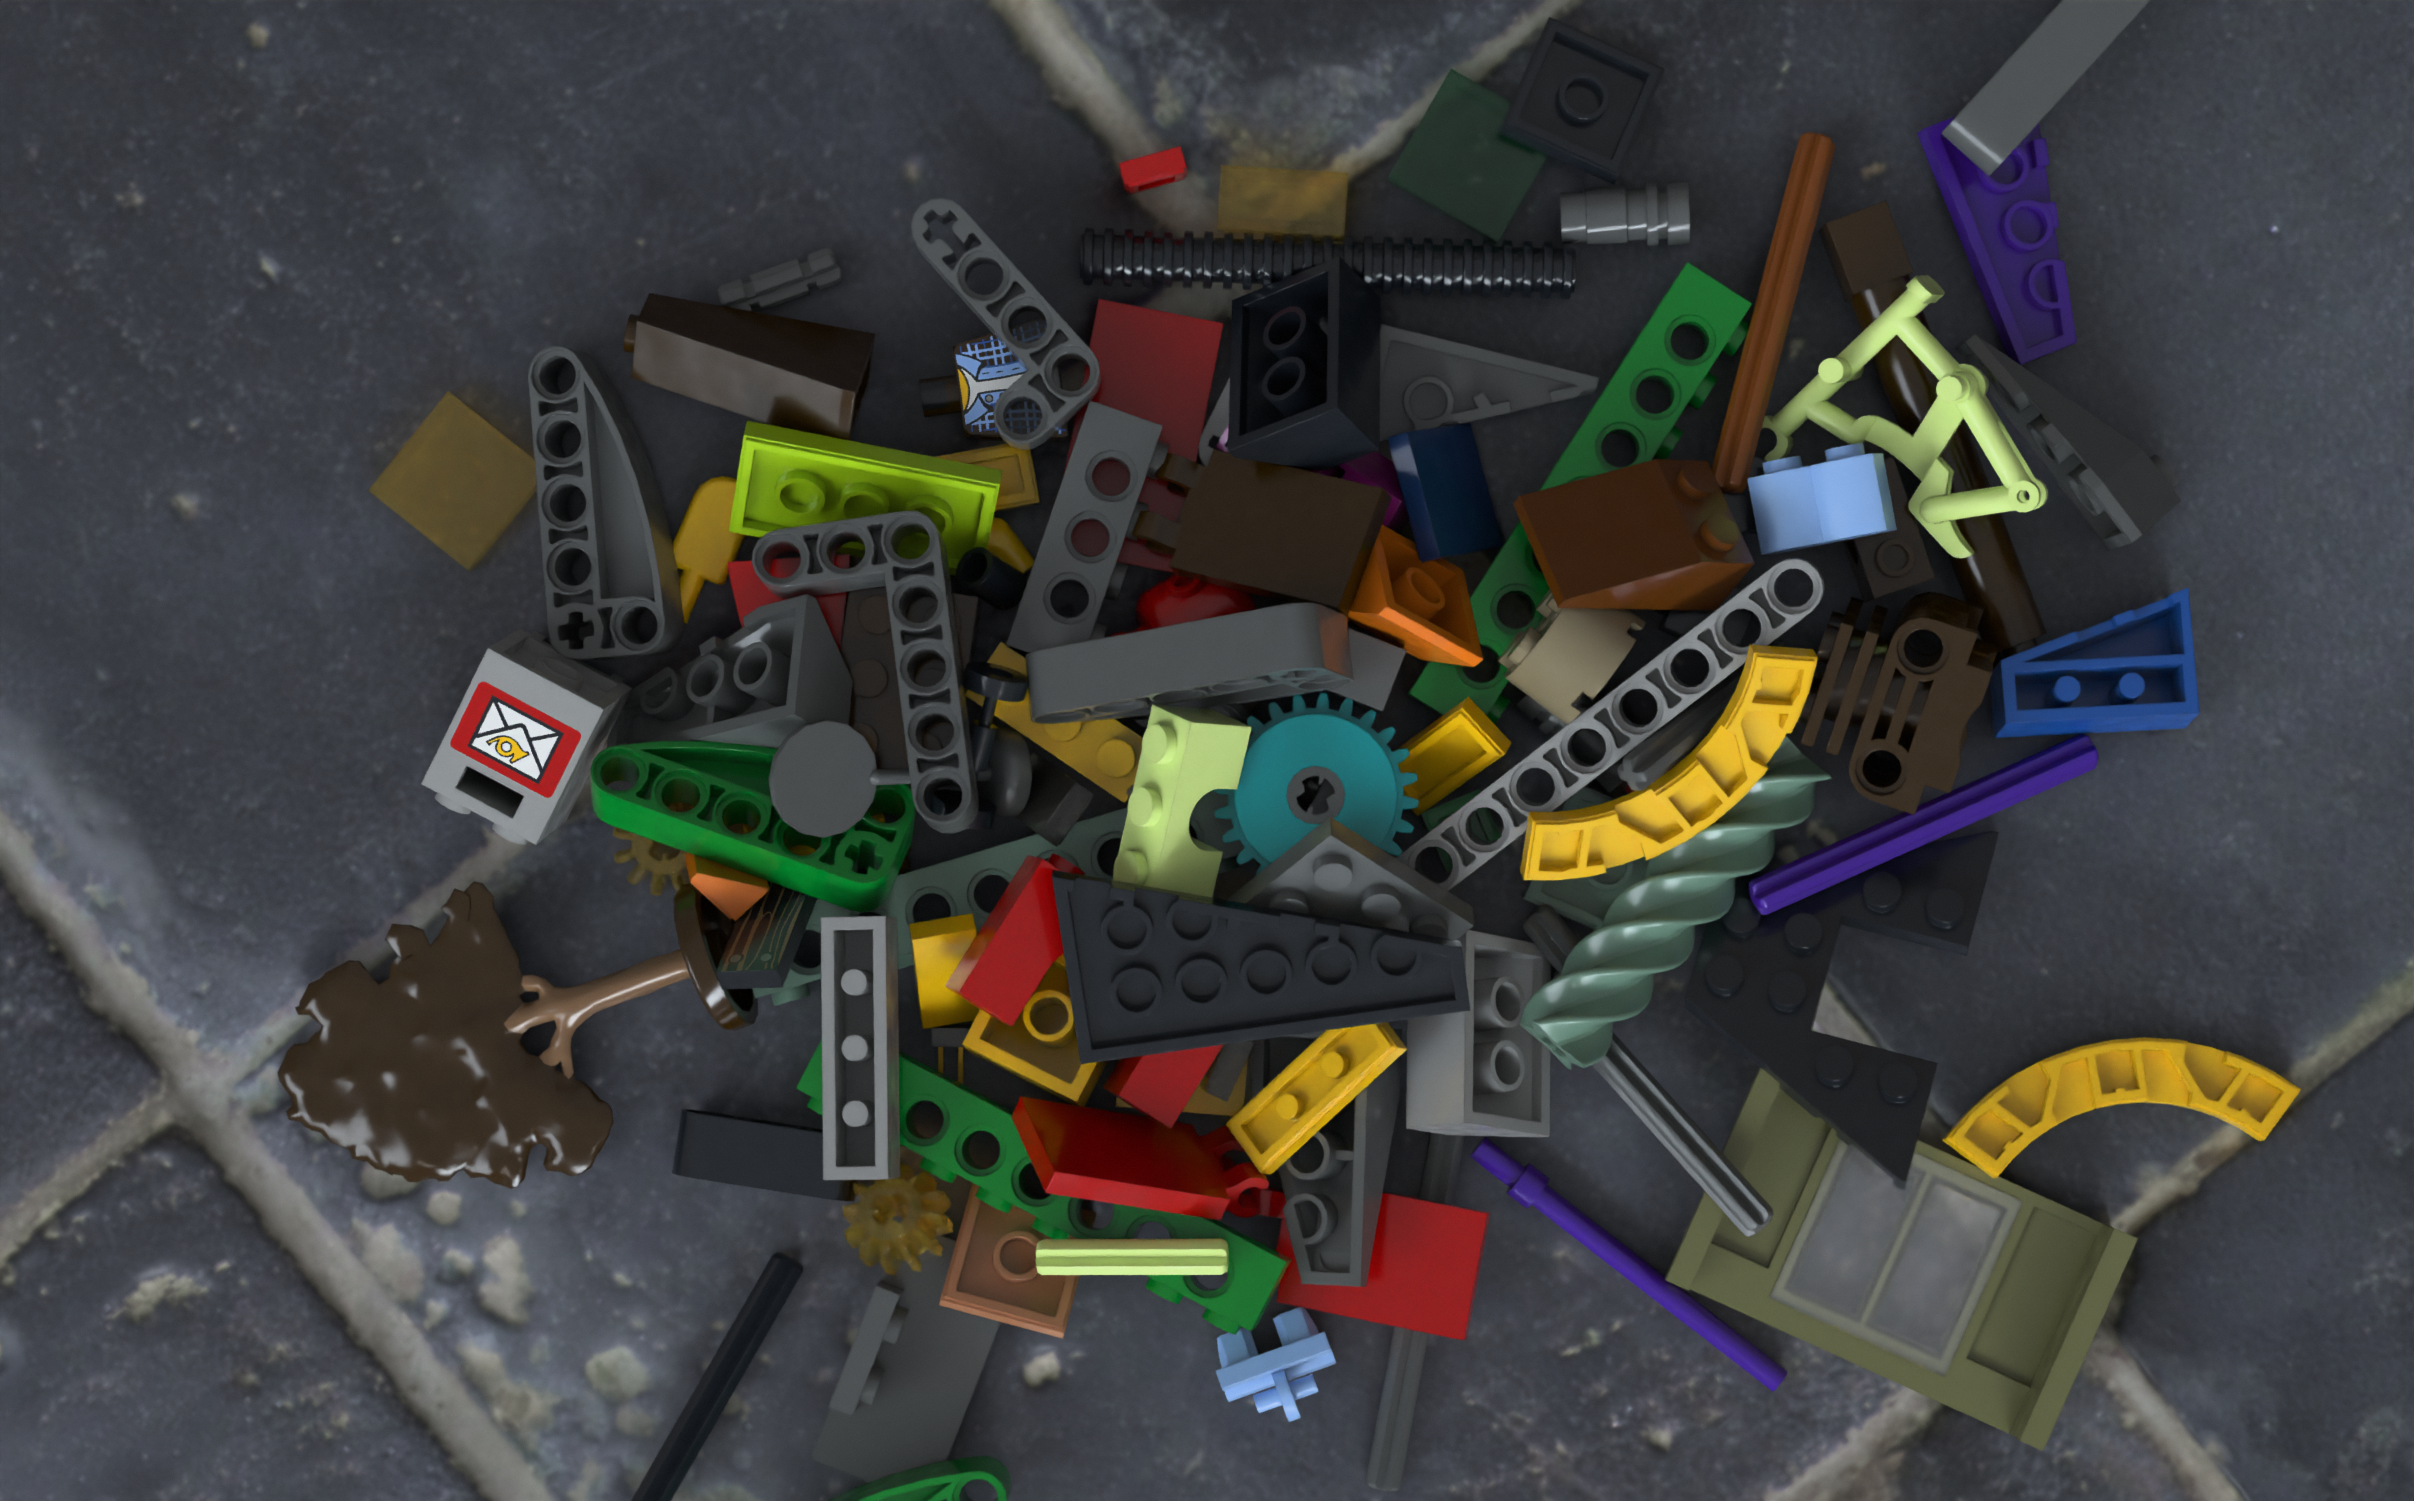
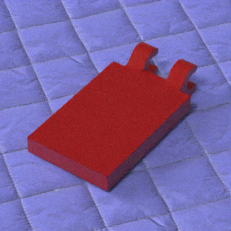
[1011,1096,1269,1220]
[1249,1187,1491,1341]

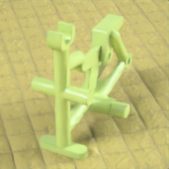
[1761,275,2048,558]

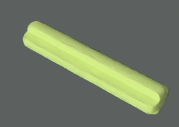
[1035,1239,1229,1275]

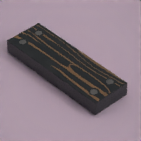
[716,881,817,989]

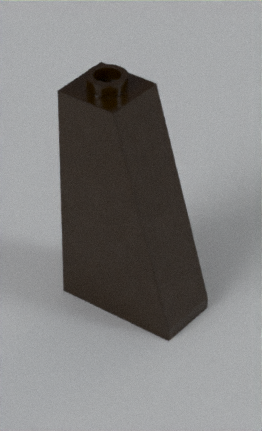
[624,293,875,441]

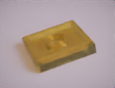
[368,391,537,571]

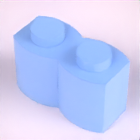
[1747,443,1897,555]

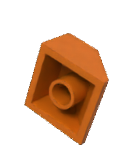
[1347,525,1483,667]

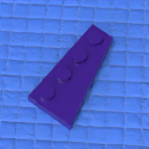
[1917,116,2077,365]

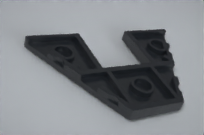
[1685,831,1999,1190]

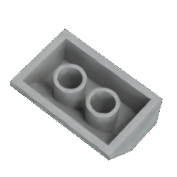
[1406,930,1551,1137]

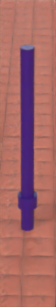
[1470,1137,1788,1391]

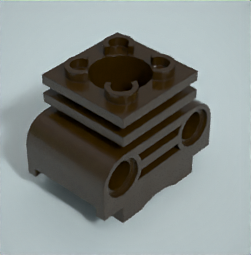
[1798,592,1998,815]

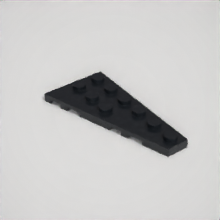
[1052,870,1470,1064]

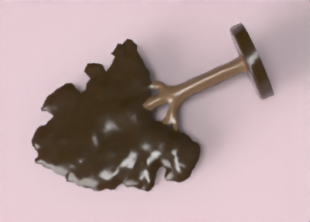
[277,881,758,1189]

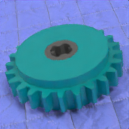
[1213,693,1419,875]

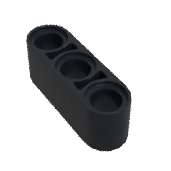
[672,1109,858,1201]

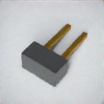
[931,1024,971,1084]

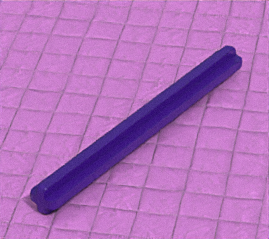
[1748,734,2099,915]

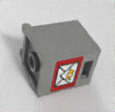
[421,628,632,845]

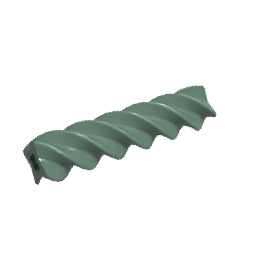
[1519,736,1832,1070]

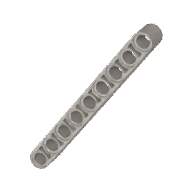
[1396,558,1825,891]

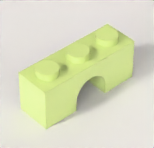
[1112,704,1252,897]

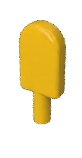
[672,476,746,624]

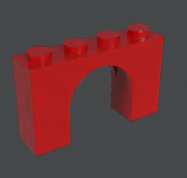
[945,853,1223,1129]

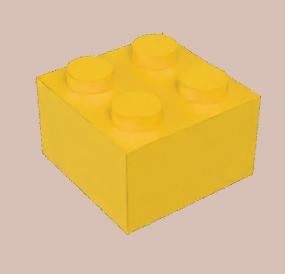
[962,953,1108,1107]

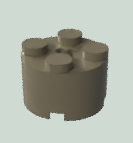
[1498,589,1646,725]

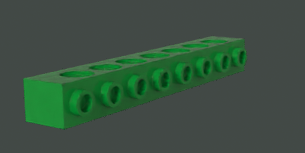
[1407,262,1752,724]
[796,1039,1292,1335]

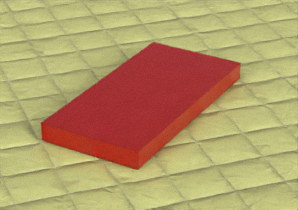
[1064,299,1224,574]

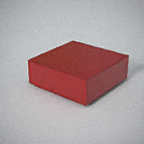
[1119,146,1187,195]

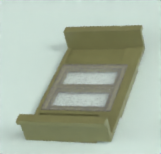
[1665,1068,2138,1451]

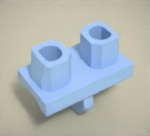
[1216,1307,1336,1422]

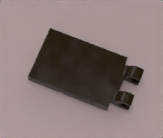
[1132,450,1392,617]

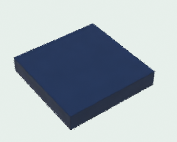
[1388,423,1503,563]

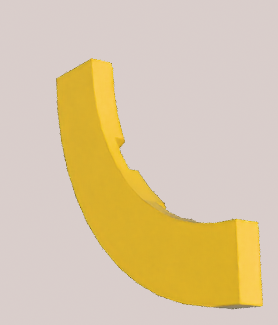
[1520,644,1818,880]
[1942,1037,2301,1179]

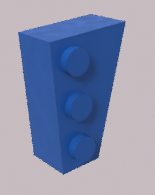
[1990,588,2200,738]

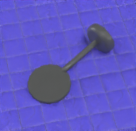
[768,720,1032,838]

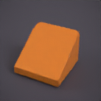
[685,852,769,921]

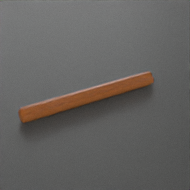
[1711,132,1835,494]

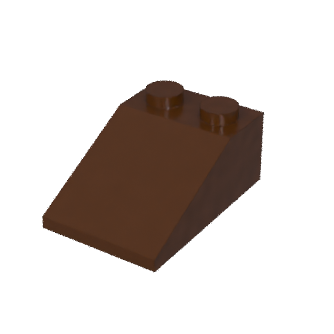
[1513,459,1755,611]

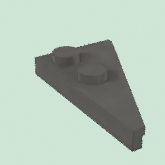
[1380,324,1599,442]

